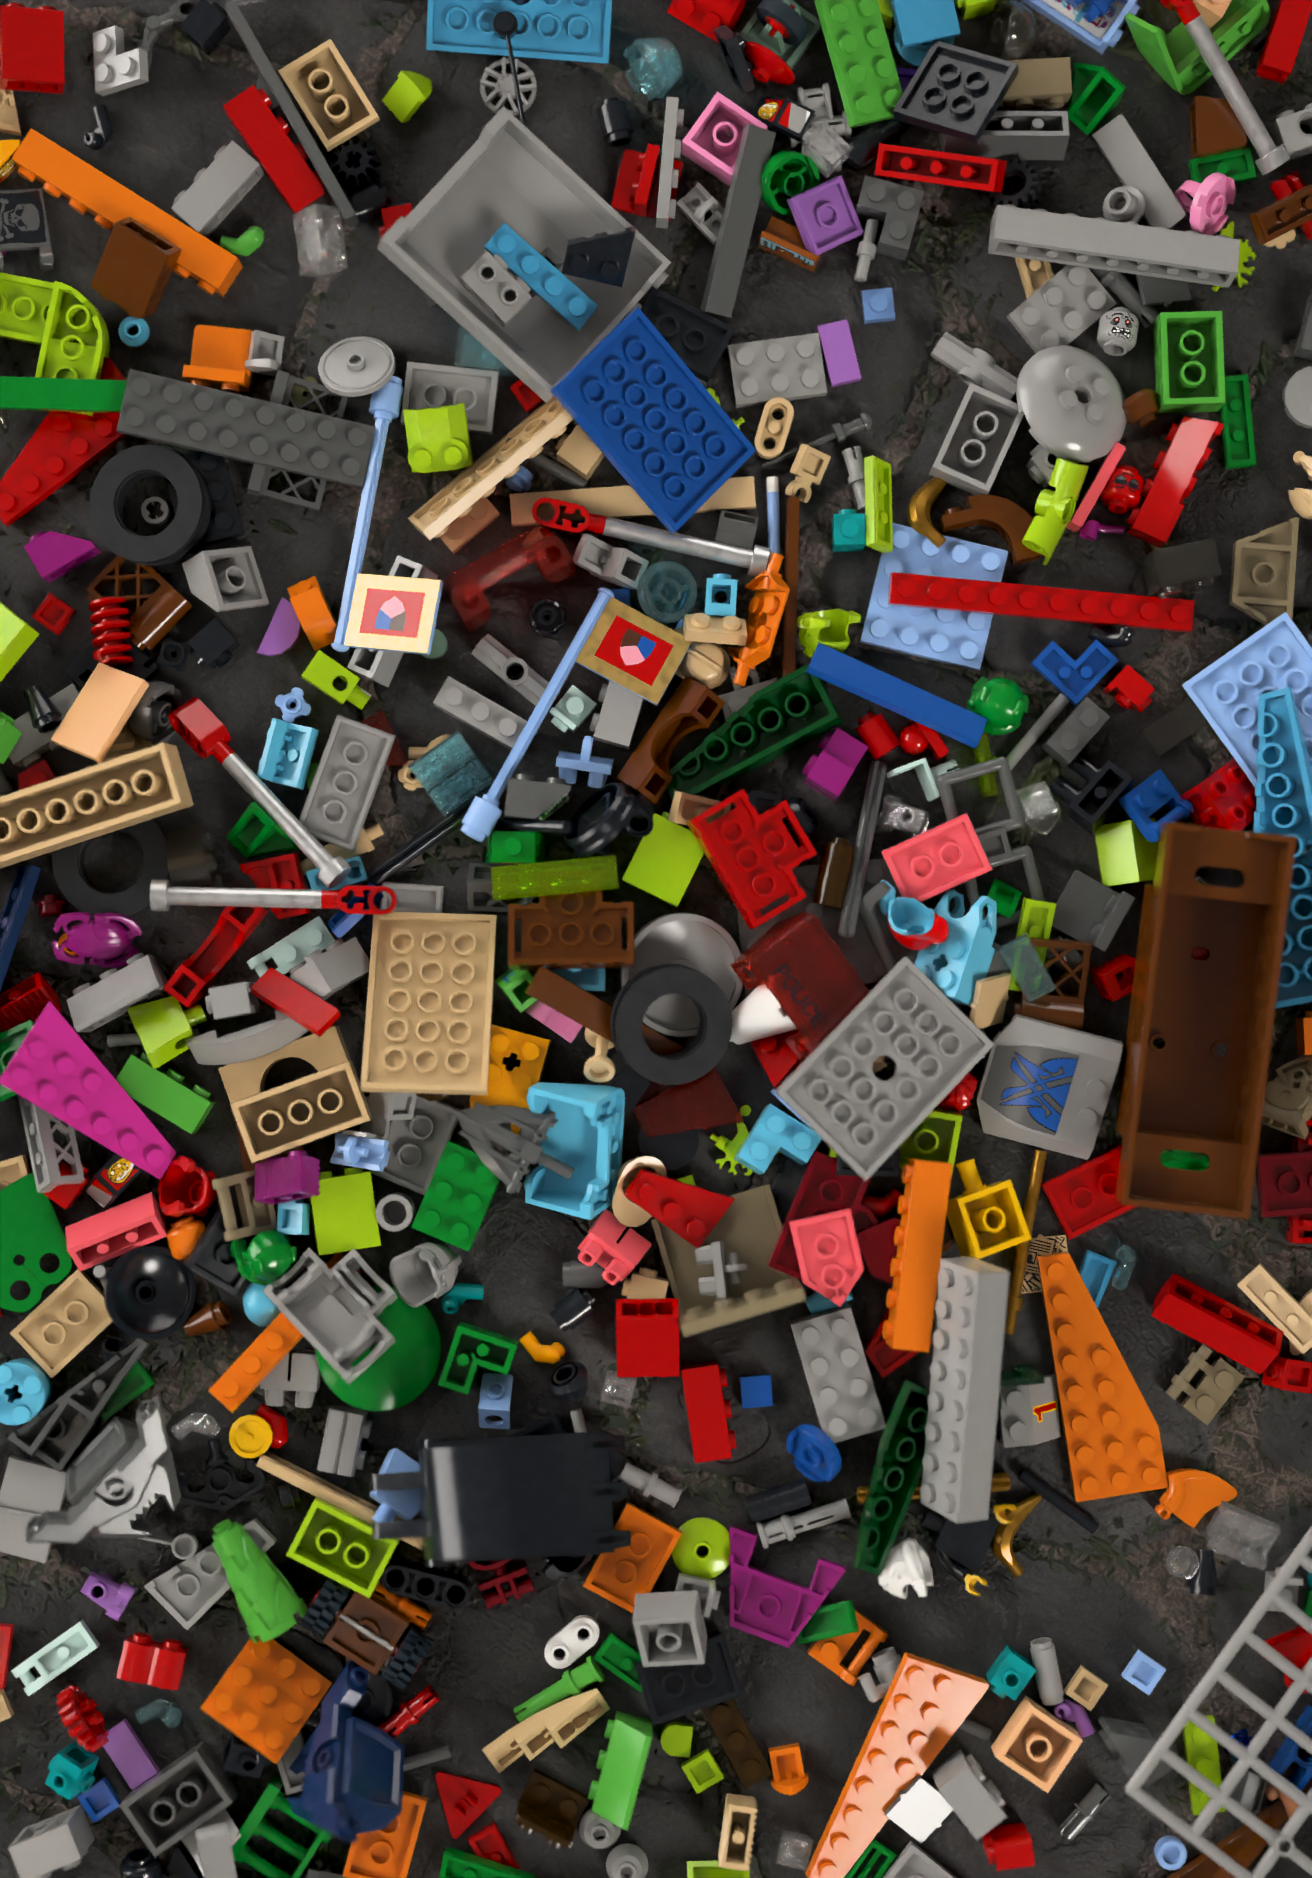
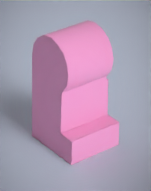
[525,1000,583,1043]

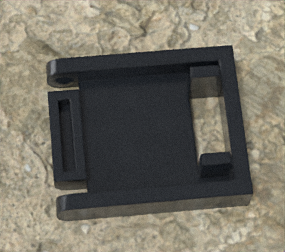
[63,627,161,690]

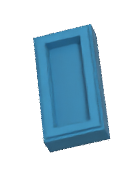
[1078,1249,1117,1309]

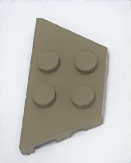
[1229,517,1299,626]

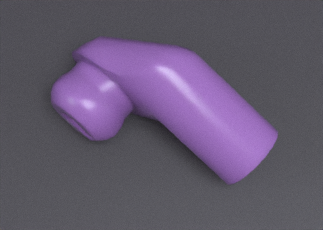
[1054,1699,1095,1738]

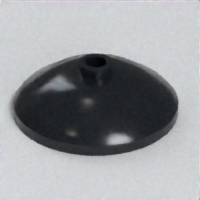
[104,1246,196,1340]

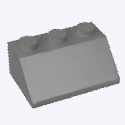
[67,952,168,1032]

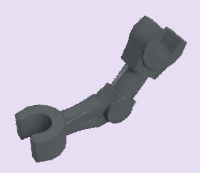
[137,0,191,72]

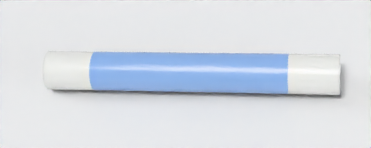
[766,476,781,569]

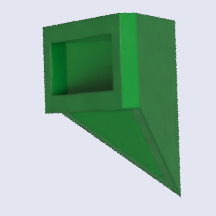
[1068,62,1126,136]
[226,801,300,859]

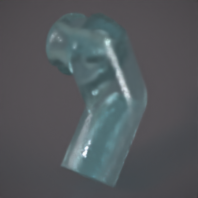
[1112,1245,1138,1290]
[135,1699,182,1728]

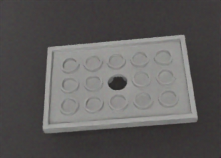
[775,956,994,1181]

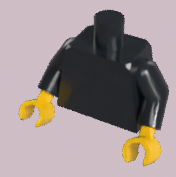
[921,1499,1017,1596]

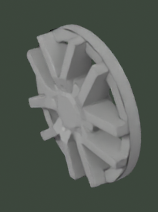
[480,57,537,116]

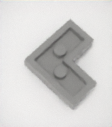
[93,25,149,96]

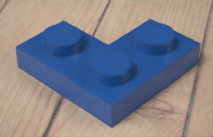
[1030,639,1119,706]

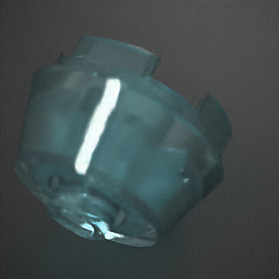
[623,37,682,100]
[637,561,697,623]

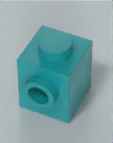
[831,509,866,552]
[986,1645,1037,1701]

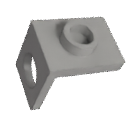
[342,1097,390,1141]

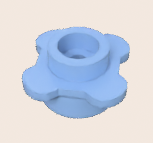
[275,687,311,723]

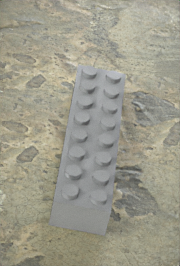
[920,1256,1009,1523]

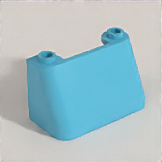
[523,1082,625,1220]

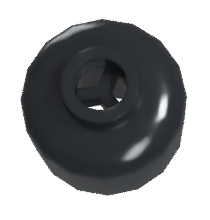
[120,1848,162,1878]

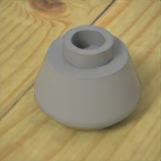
[579,1808,621,1850]
[606,1843,648,1878]

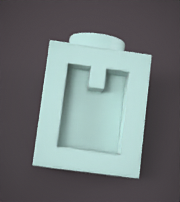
[549,685,597,733]

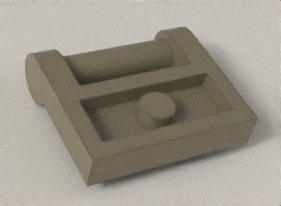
[211,1170,277,1242]

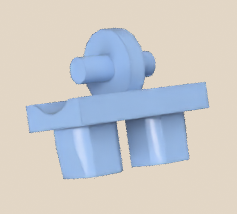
[330,1132,390,1172]

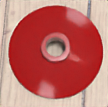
[742,42,795,85]

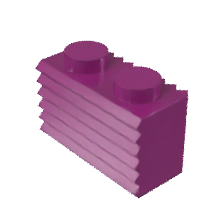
[255,1151,320,1205]

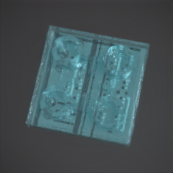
[408,730,494,816]

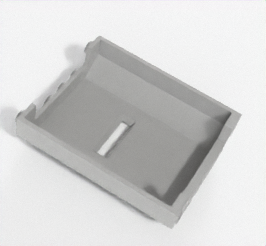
[377,106,671,403]

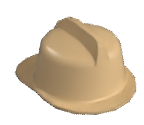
[674,628,730,689]
[612,1156,667,1227]

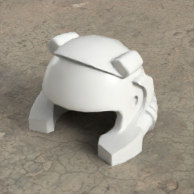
[878,1538,934,1599]

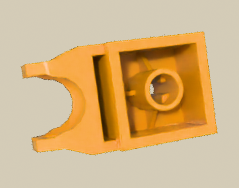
[469,1024,551,1135]

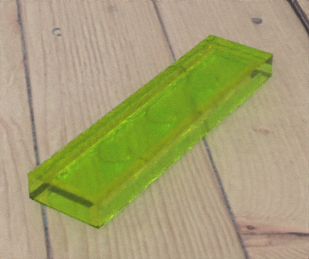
[491,855,619,900]

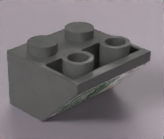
[504,774,573,820]

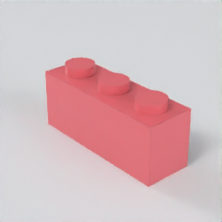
[65,1192,167,1272]

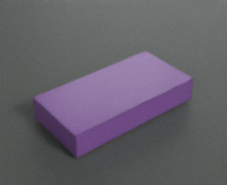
[817,319,861,388]
[103,1718,160,1790]

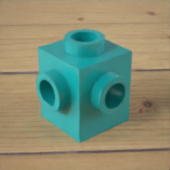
[45,1741,99,1801]

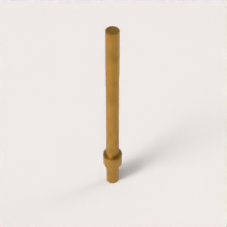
[1004,1150,1047,1335]

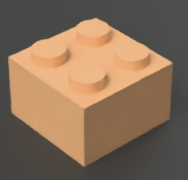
[991,1695,1083,1793]

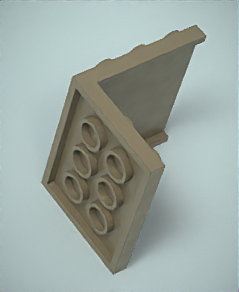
[651,1184,806,1337]

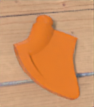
[1154,1468,1238,1528]

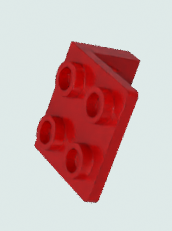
[1180,758,1256,831]

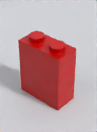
[0,3,65,94]
[616,1298,680,1378]

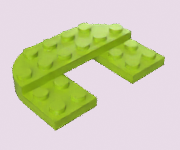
[0,272,110,416]

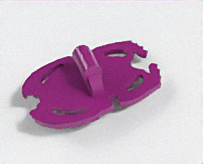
[51,912,142,968]

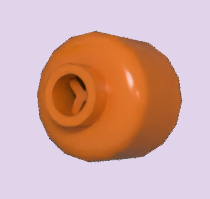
[166,1215,206,1260]

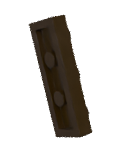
[702,1699,773,1789]

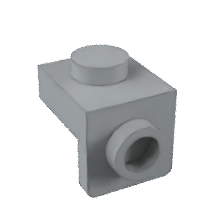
[675,1573,720,1618]

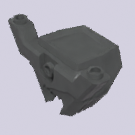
[25,1396,181,1543]

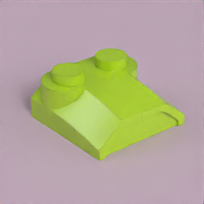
[403,402,473,473]

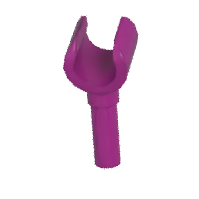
[1079,520,1124,541]

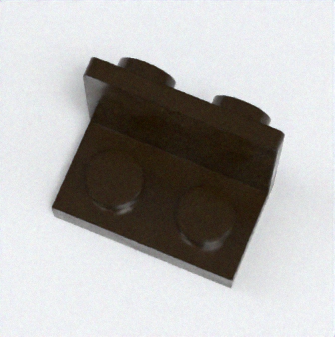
[514,1768,589,1849]

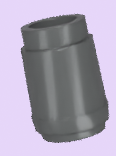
[562,1260,608,1288]

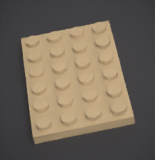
[360,912,497,1095]

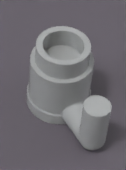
[859,1647,902,1702]

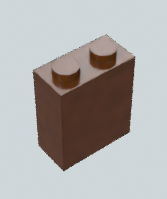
[90,217,182,319]

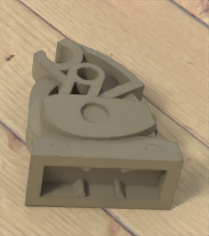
[1261,1056,1312,1140]

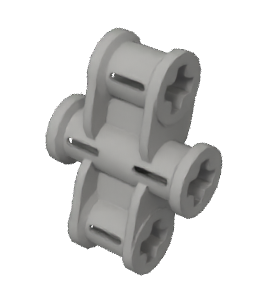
[788,83,852,171]

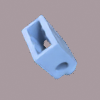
[370,1448,421,1523]

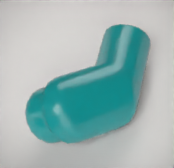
[441,1283,484,1315]

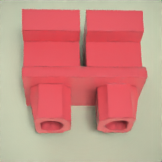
[578,1209,652,1285]

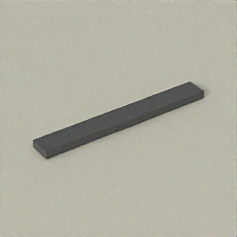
[224,0,360,228]

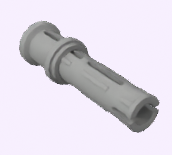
[755,1498,851,1549]

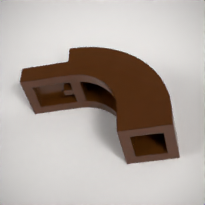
[939,494,1045,566]

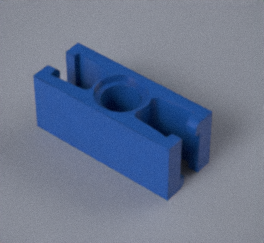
[1268,1704,1312,1791]

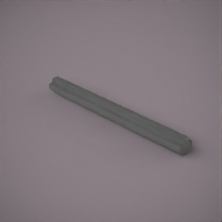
[837,761,887,939]

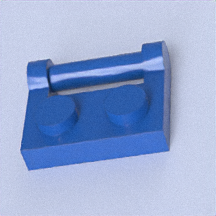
[1118,769,1193,843]

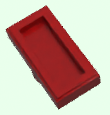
[899,718,949,761]

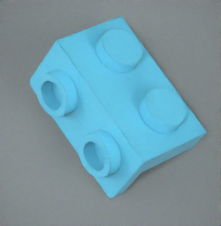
[257,718,319,790]

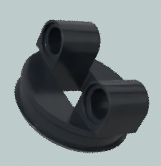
[564,783,654,872]

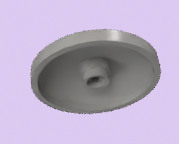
[620,912,744,1037]

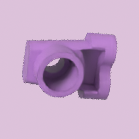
[80,1571,137,1621]

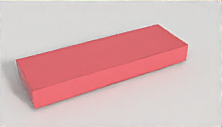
[1066,442,1126,532]

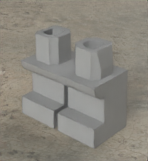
[260,1349,321,1408]

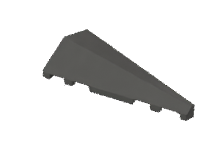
[8,1339,150,1472]

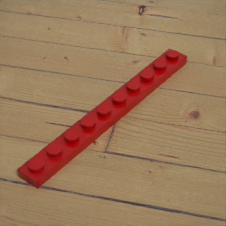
[888,572,1194,632]

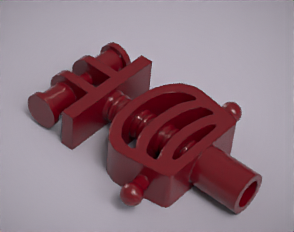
[468,1559,535,1609]

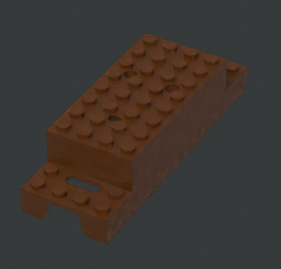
[1115,822,1297,1219]

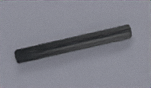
[367,785,491,885]

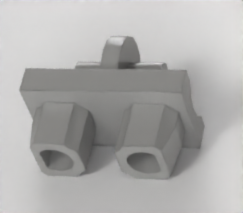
[695,1240,748,1299]

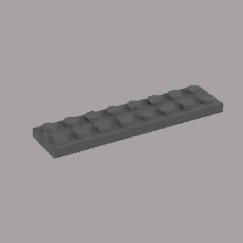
[117,369,375,488]

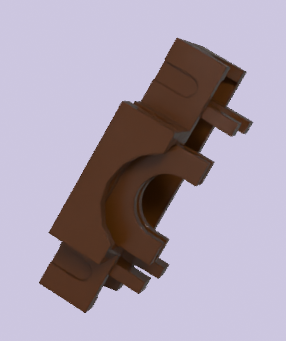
[508,871,635,970]

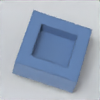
[861,287,896,324]

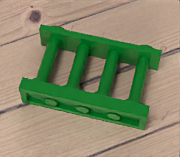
[231,1774,333,1878]

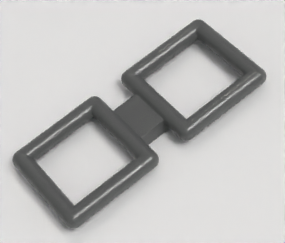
[936,757,1045,930]

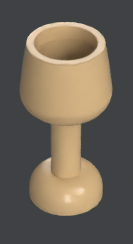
[584,1028,615,1083]

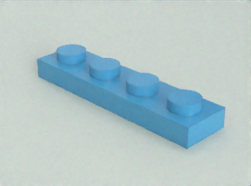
[484,222,599,331]

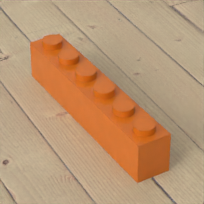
[882,1157,953,1352]

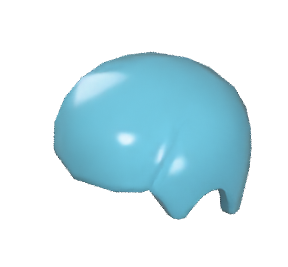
[242,1283,285,1327]

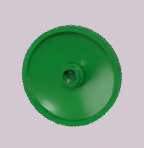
[315,1286,441,1411]

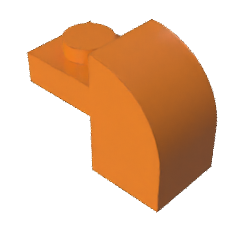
[287,576,337,651]

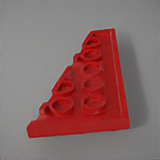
[0,357,129,527]

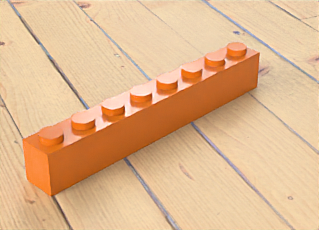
[11,128,243,297]

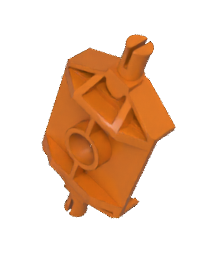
[727,553,790,687]

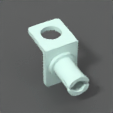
[886,758,959,802]

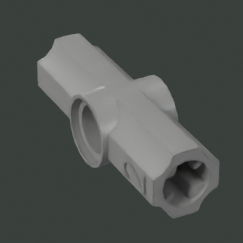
[930,332,1018,400]
[471,633,560,706]

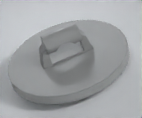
[318,336,395,397]

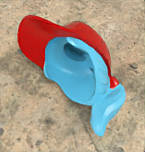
[879,880,949,951]

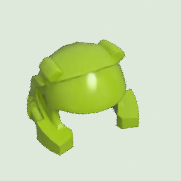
[796,608,861,659]

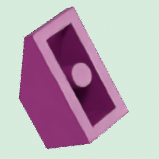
[23,531,102,583]

